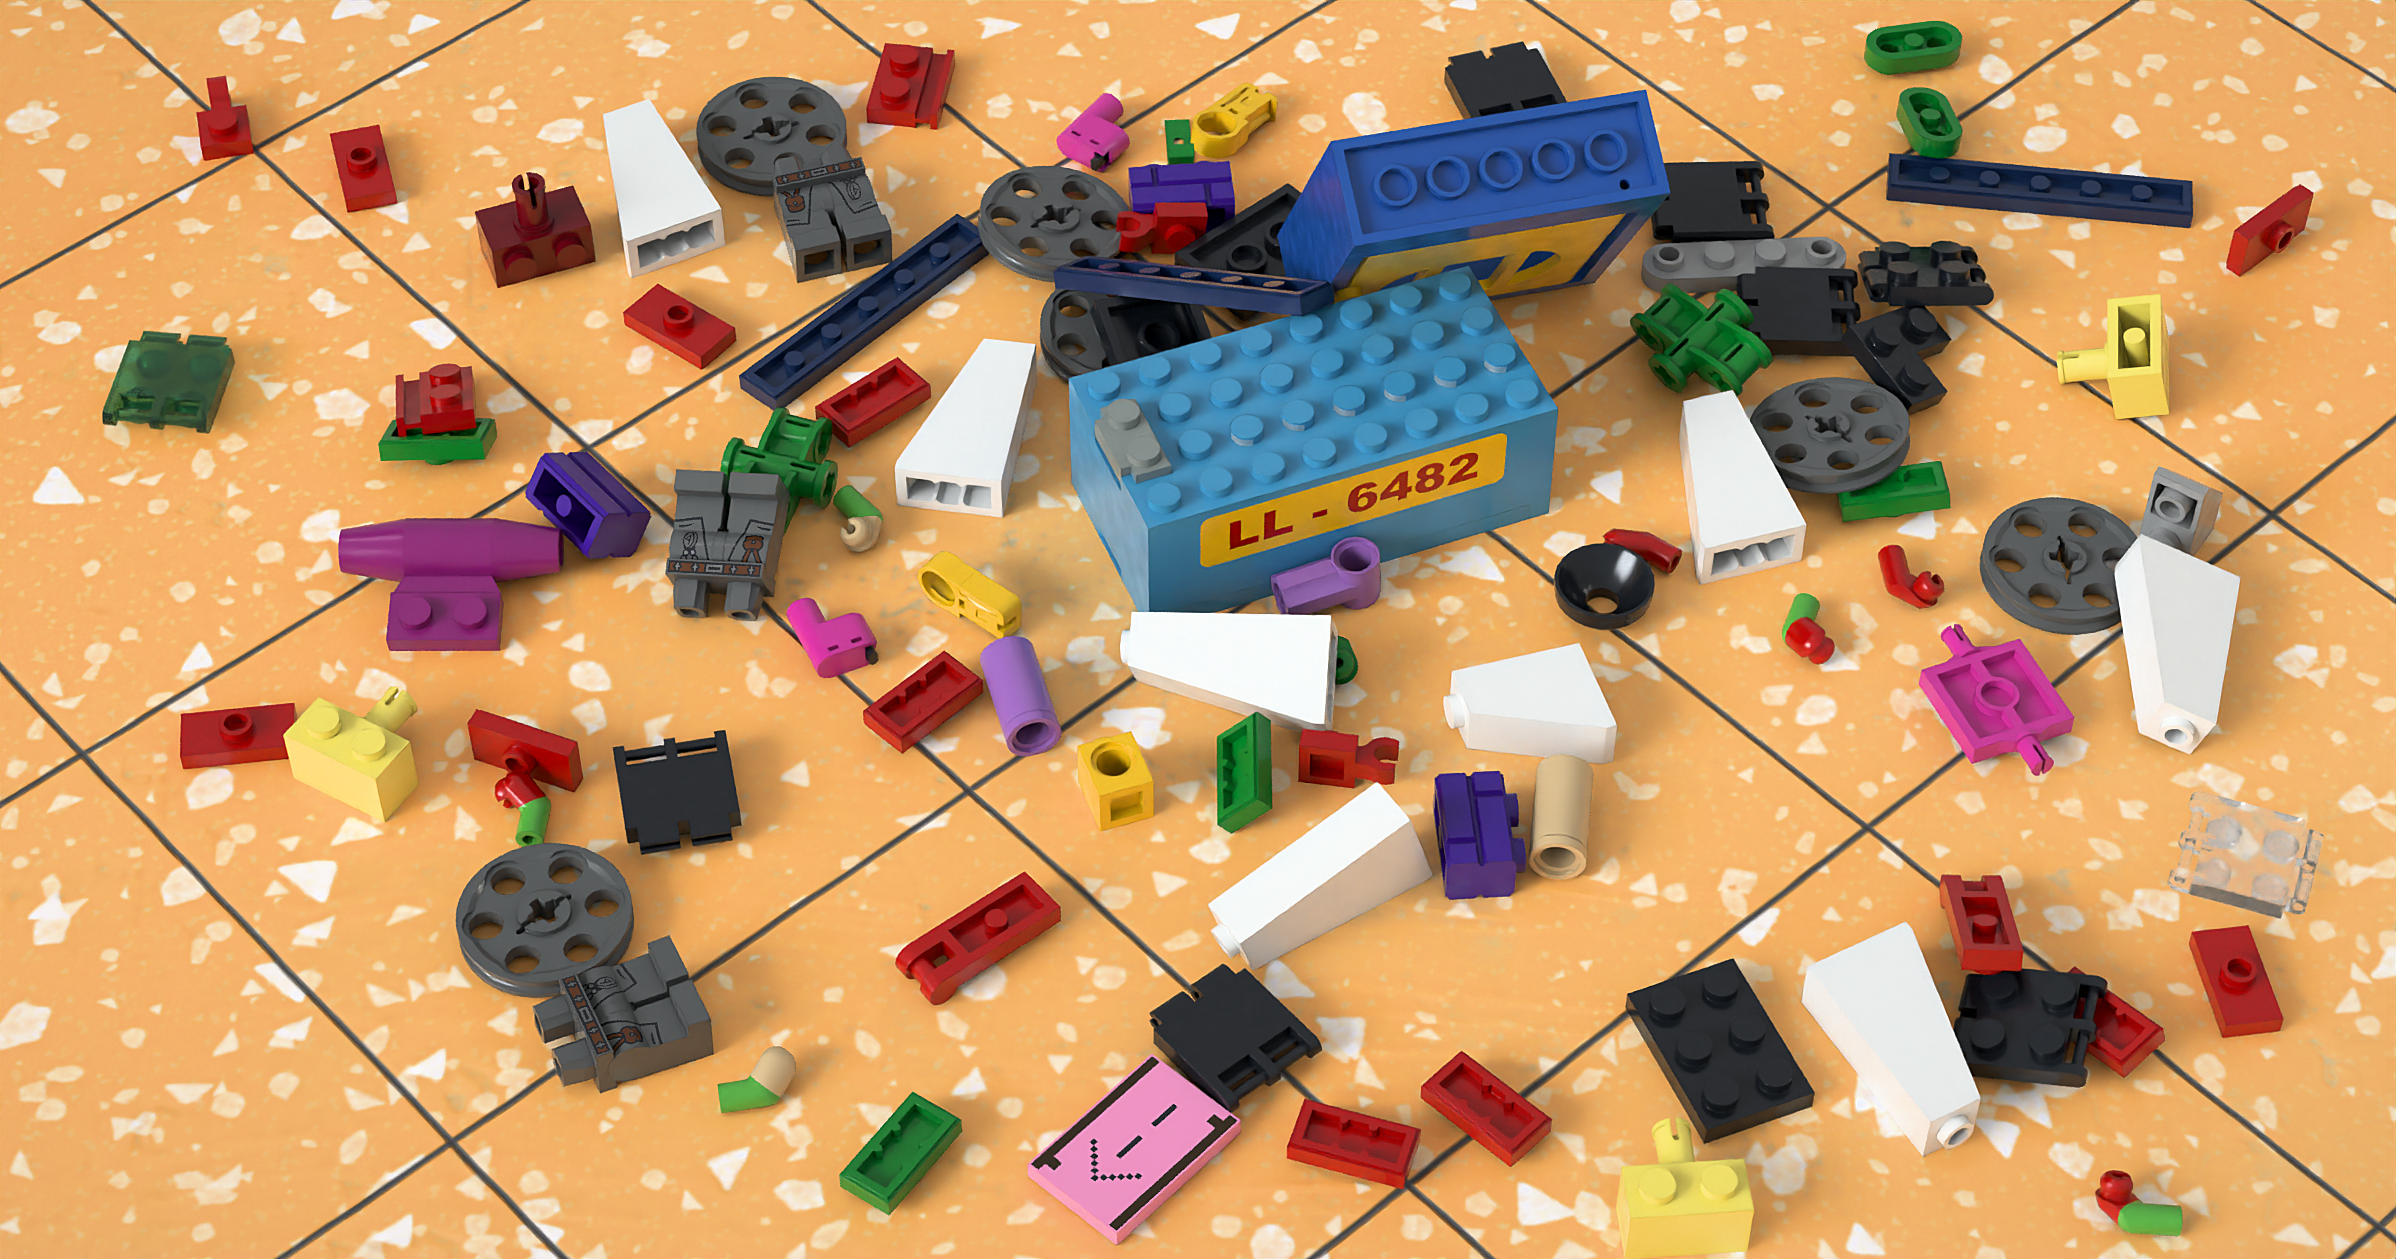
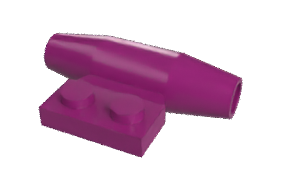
[338,518,564,651]

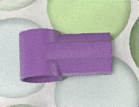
[1271,537,1381,615]

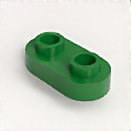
[1864,20,1962,75]
[1896,87,1963,158]

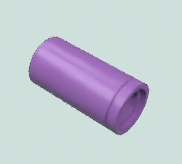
[980,636,1062,756]

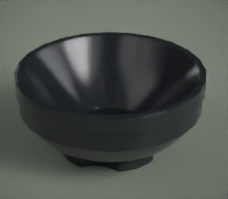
[1554,543,1655,630]

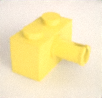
[2057,294,2169,419]
[284,686,419,823]
[1616,1118,1754,1259]

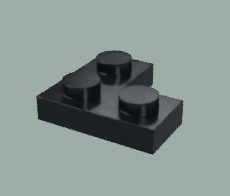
[1840,306,1952,416]

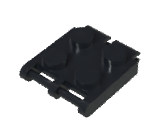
[1444,41,1567,119]
[1651,161,1775,243]
[1857,241,1994,306]
[1736,266,1861,357]
[613,730,742,855]
[1149,964,1322,1113]
[1953,968,2108,1088]

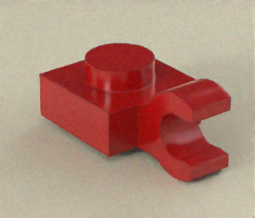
[196,75,254,161]
[1115,202,1208,254]
[1298,728,1399,789]

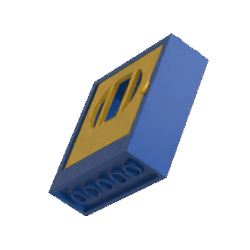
[1277,90,1671,305]

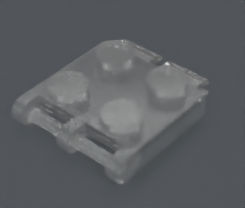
[2168,791,2324,919]

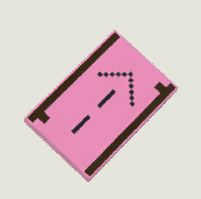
[1027,1054,1241,1245]

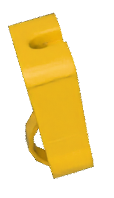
[1190,82,1278,159]
[917,551,1022,639]

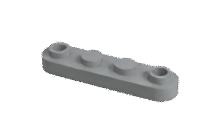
[1641,236,1846,293]

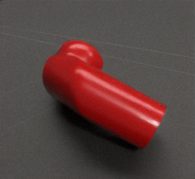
[1602,528,1682,574]

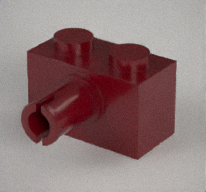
[475,172,596,288]

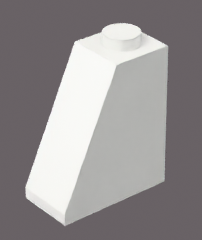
[1443,643,1617,764]

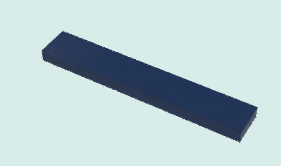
[1886,153,2193,228]
[739,214,990,411]
[1053,256,1334,316]

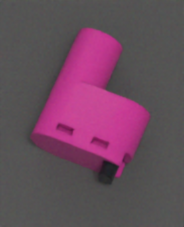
[1056,93,1130,172]
[786,598,878,678]

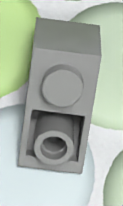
[2139,466,2223,557]

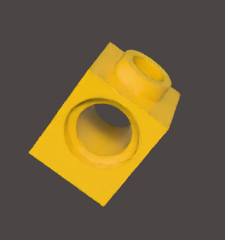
[1077,731,1154,832]

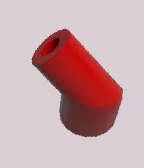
[1878,545,1945,609]

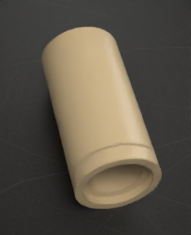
[1529,754,1594,880]

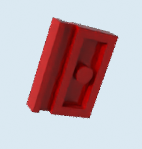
[866,43,955,130]
[396,363,477,437]

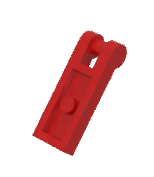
[895,871,1061,1005]
[1940,874,2024,975]

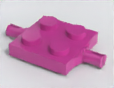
[1919,624,2075,776]

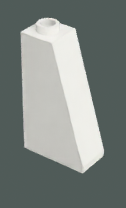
[603,99,725,278]
[895,338,1037,518]
[1679,390,1807,585]
[2114,534,2241,755]
[1120,612,1338,733]
[1208,782,1433,971]
[1801,921,1981,1157]

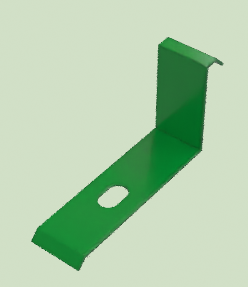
[1164,119,1195,165]

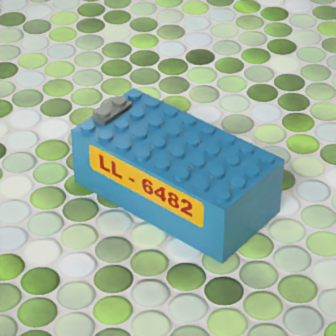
[1069,266,1558,613]

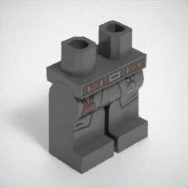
[773,145,892,283]
[665,469,790,621]
[532,935,714,1093]

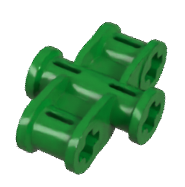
[1630,283,1773,397]
[720,406,838,536]

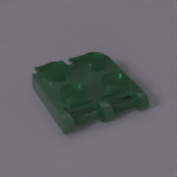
[102,330,235,434]

